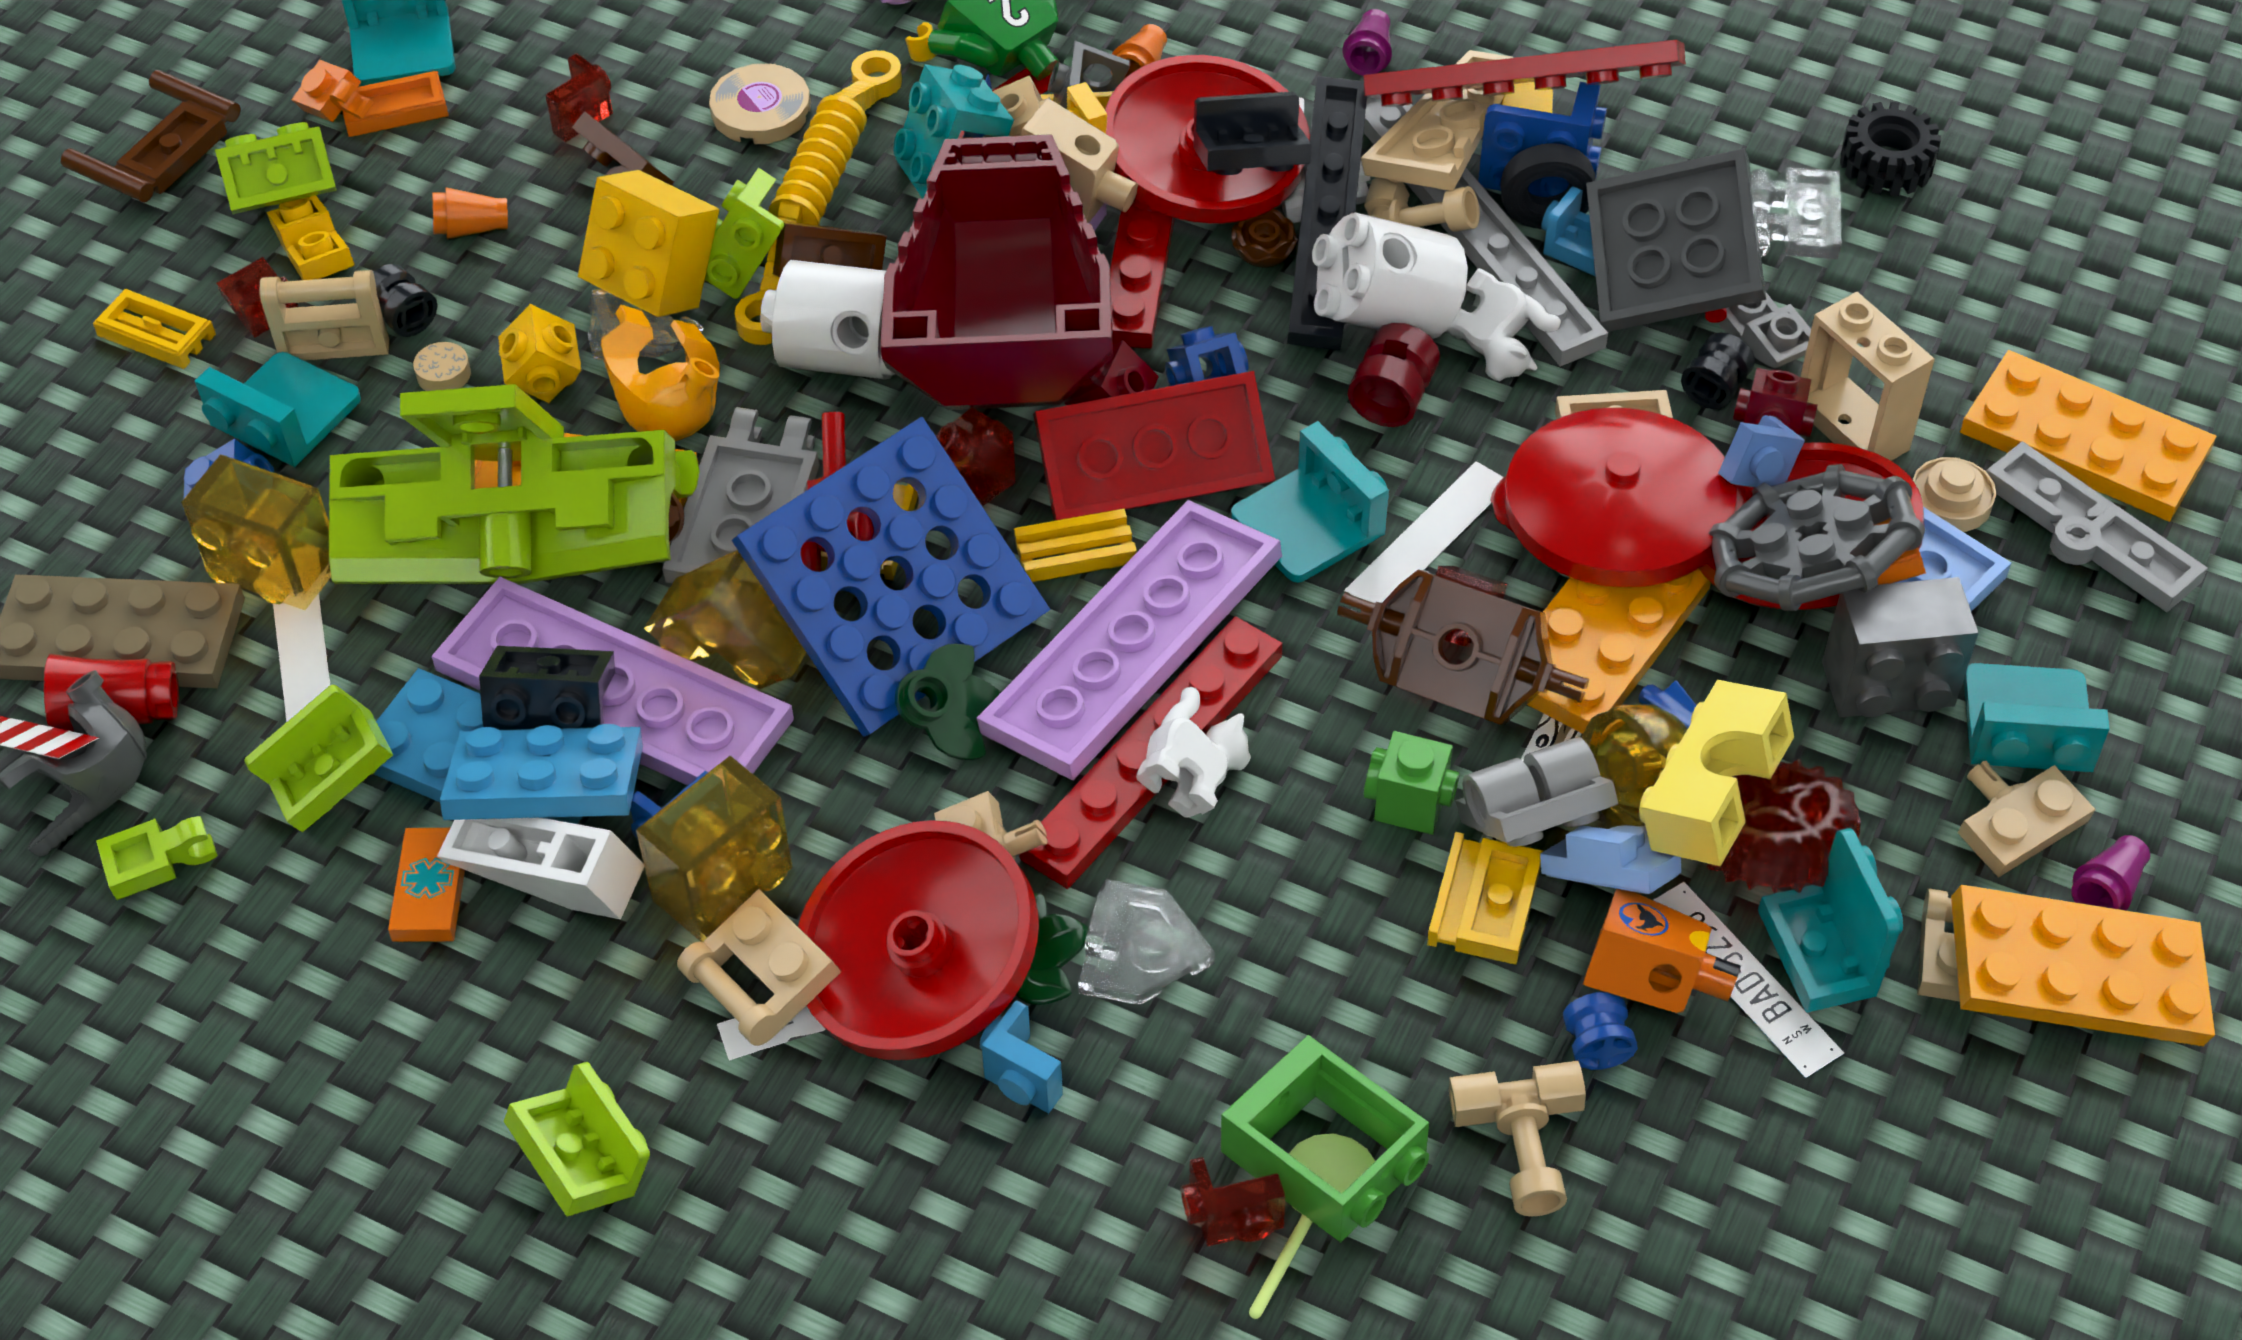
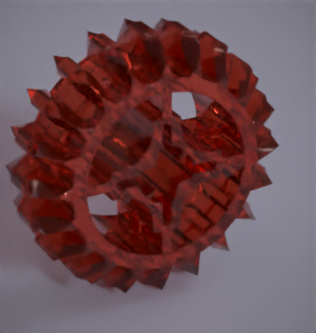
[1707,759,1861,894]

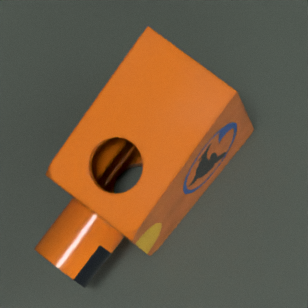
[1583,889,1741,1013]

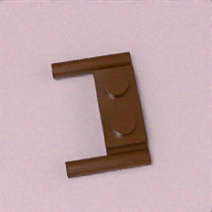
[61,70,241,202]

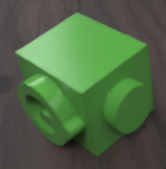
[1364,731,1460,835]

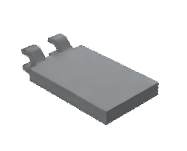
[662,407,820,599]

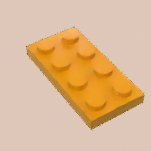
[1960,350,2217,522]
[1527,568,1711,740]
[1951,885,2215,1046]

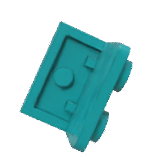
[342,0,456,87]
[893,64,1014,199]
[195,352,361,467]
[1231,421,1389,583]
[1964,663,2110,772]
[1758,828,1903,1013]

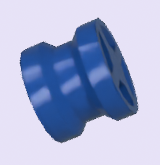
[1563,992,1638,1070]

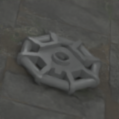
[1708,464,1925,611]

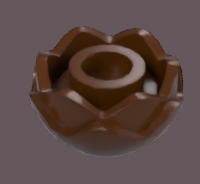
[1232,209,1298,268]

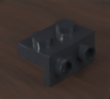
[1193,92,1312,175]

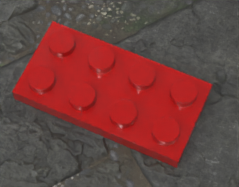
[1033,371,1276,521]

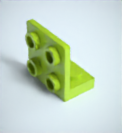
[215,122,337,214]

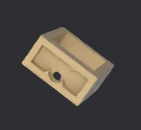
[1801,292,1934,461]

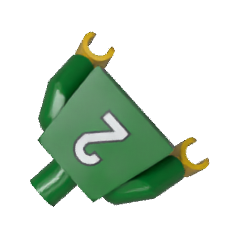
[905,0,1059,81]

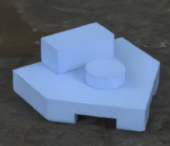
[1540,825,1682,894]

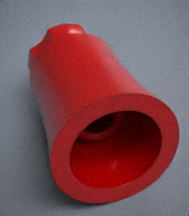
[44,654,179,732]

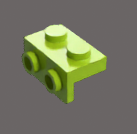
[705,168,784,299]
[244,684,393,833]
[503,1062,650,1217]

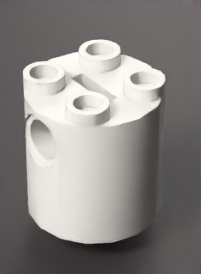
[1312,212,1468,339]
[760,260,895,379]

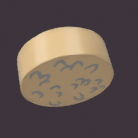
[413,342,471,391]

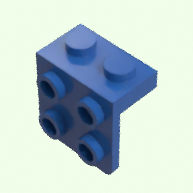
[1478,82,1607,197]

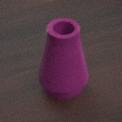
[1342,9,1392,76]
[2071,835,2151,911]

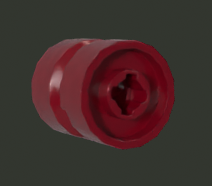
[1347,323,1440,427]

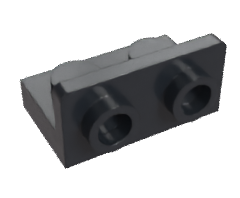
[479,646,615,730]

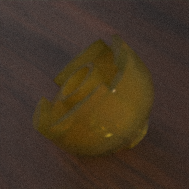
[1582,704,1687,826]

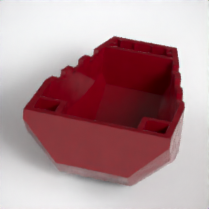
[881,134,1113,410]

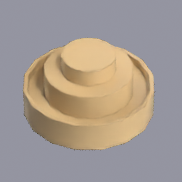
[1913,457,1996,532]

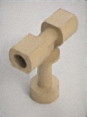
[1364,178,1480,232]
[1449,1061,1586,1216]

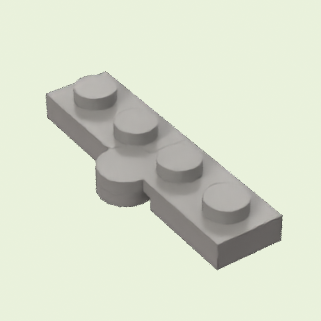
[1986,441,2208,613]

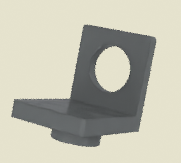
[1048,41,1130,109]

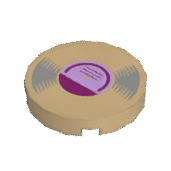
[709,64,811,144]

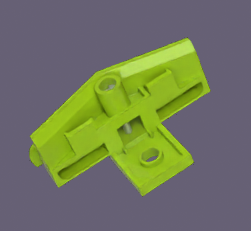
[329,384,700,584]

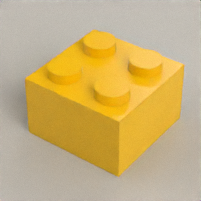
[577,170,720,317]

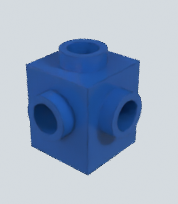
[1165,326,1249,386]

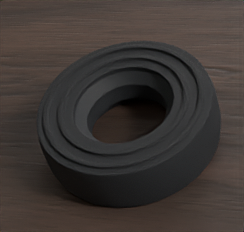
[1500,143,1596,229]

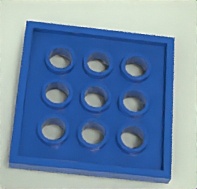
[731,417,1051,737]

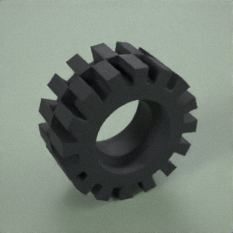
[1840,102,1941,196]

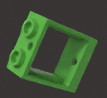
[1221,1035,1429,1243]

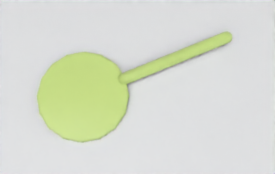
[1249,1133,1375,1319]

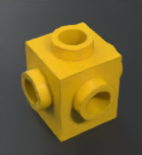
[498,304,582,403]

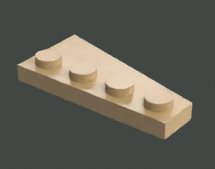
[1361,50,1513,191]

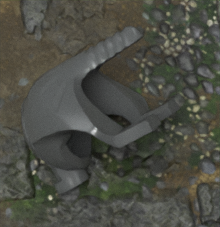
[0,670,147,857]

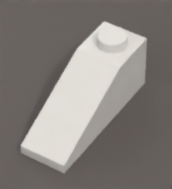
[437,818,645,920]

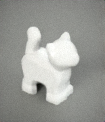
[1445,268,1561,382]
[1136,687,1251,817]

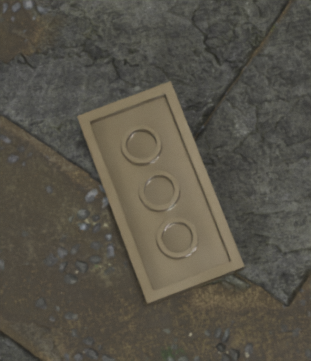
[0,574,245,688]

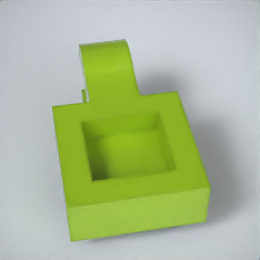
[96,816,218,900]

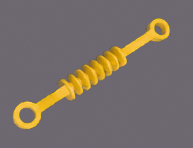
[734,50,902,345]

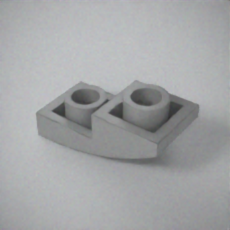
[1718,291,1811,369]

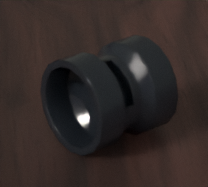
[373,264,438,337]
[1681,332,1755,409]

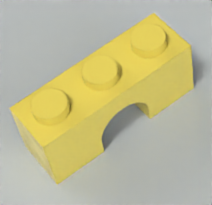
[1639,680,1794,866]

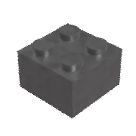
[1822,577,1979,718]

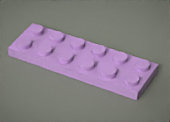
[977,500,1282,780]
[432,577,794,805]

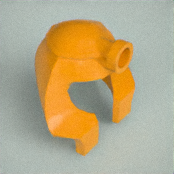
[601,304,720,442]

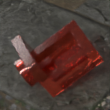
[545,53,613,143]
[217,257,299,338]
[1180,1157,1285,1247]

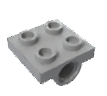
[1455,737,1619,847]

